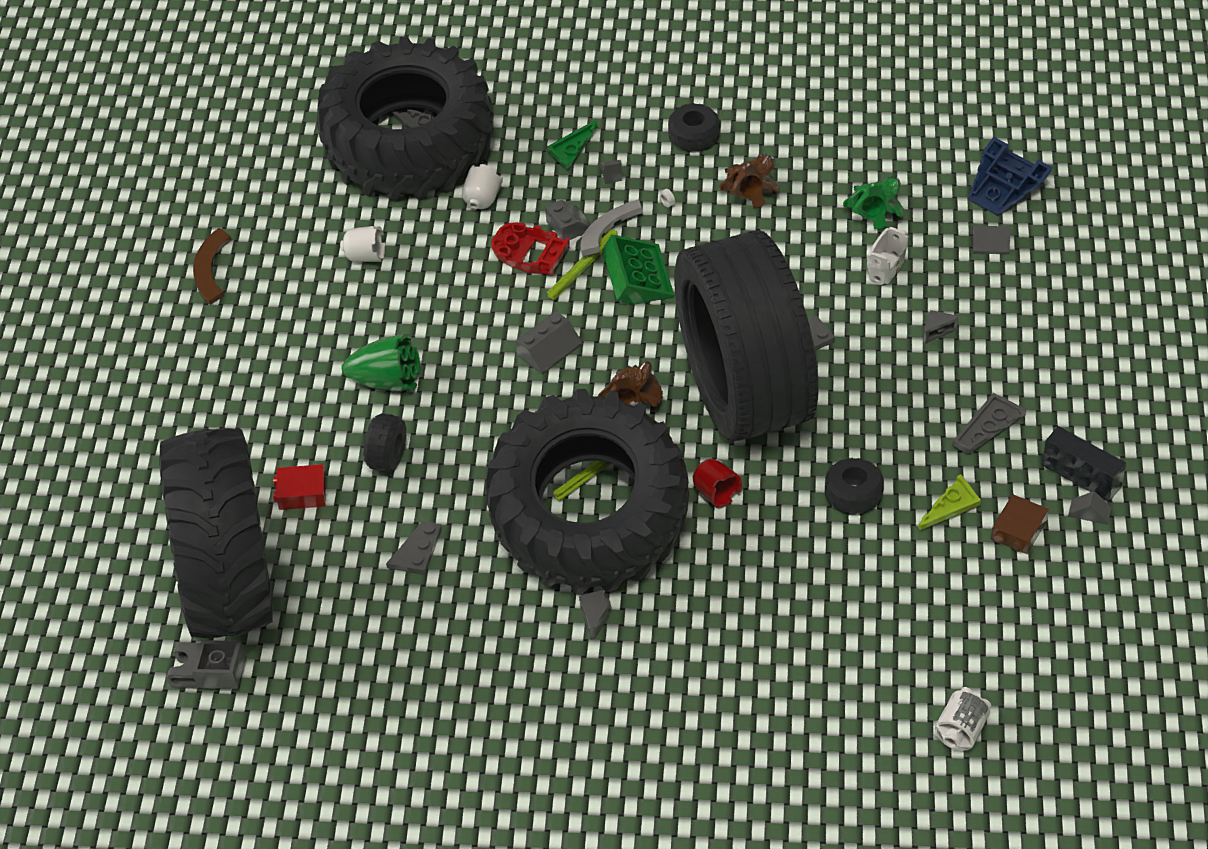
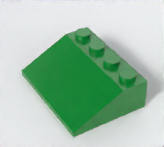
[602,234,675,304]

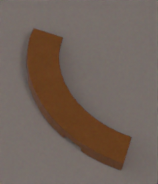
[193,228,232,305]

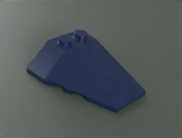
[968,137,1053,216]

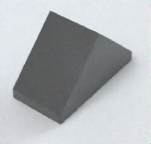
[599,160,622,184]
[923,310,958,344]
[1068,491,1111,525]

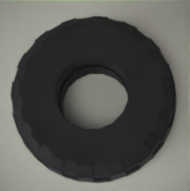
[668,103,720,152]
[363,413,407,472]
[825,458,884,514]

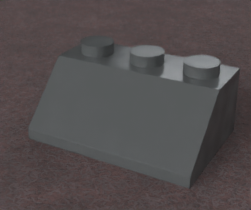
[515,311,583,375]

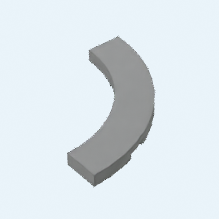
[580,199,643,256]

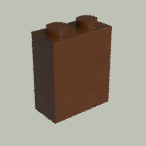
[991,494,1049,554]

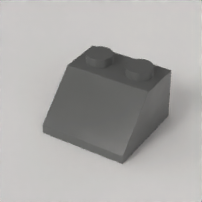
[545,200,591,240]

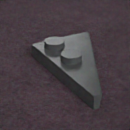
[388,109,434,128]

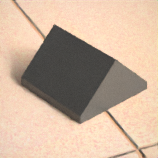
[972,225,1011,255]

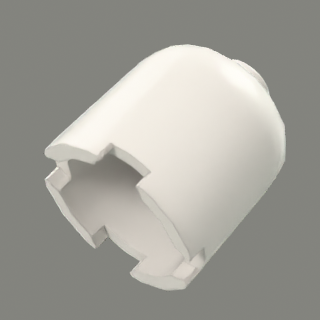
[462,164,503,209]
[340,226,385,262]

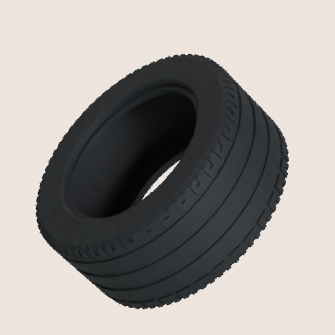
[674,230,819,442]

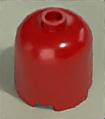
[693,458,742,507]

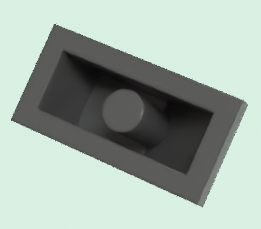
[579,590,611,640]

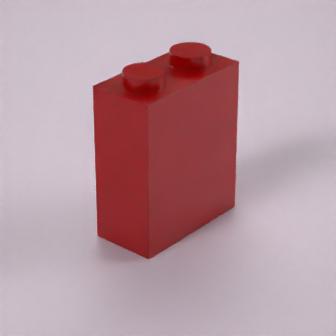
[273,464,326,510]

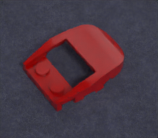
[491,222,570,275]

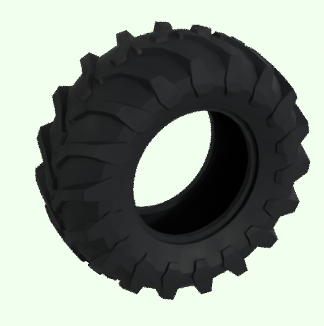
[317,37,493,201]
[486,389,689,595]
[159,428,273,638]

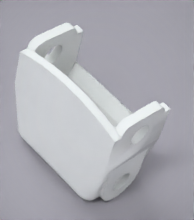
[867,227,908,285]

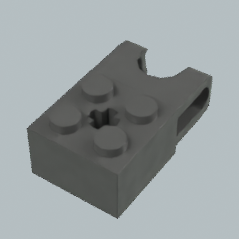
[166,640,246,689]

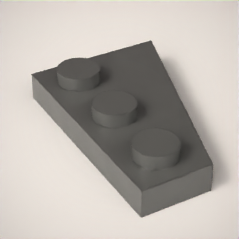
[386,521,442,575]

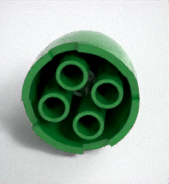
[341,334,420,391]

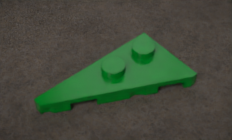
[547,120,598,169]

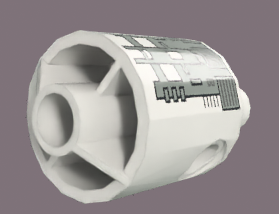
[934,687,991,751]

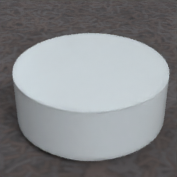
[659,189,675,207]

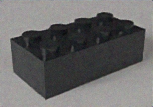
[1042,426,1126,502]

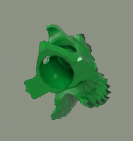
[843,176,904,229]

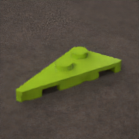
[918,474,981,530]

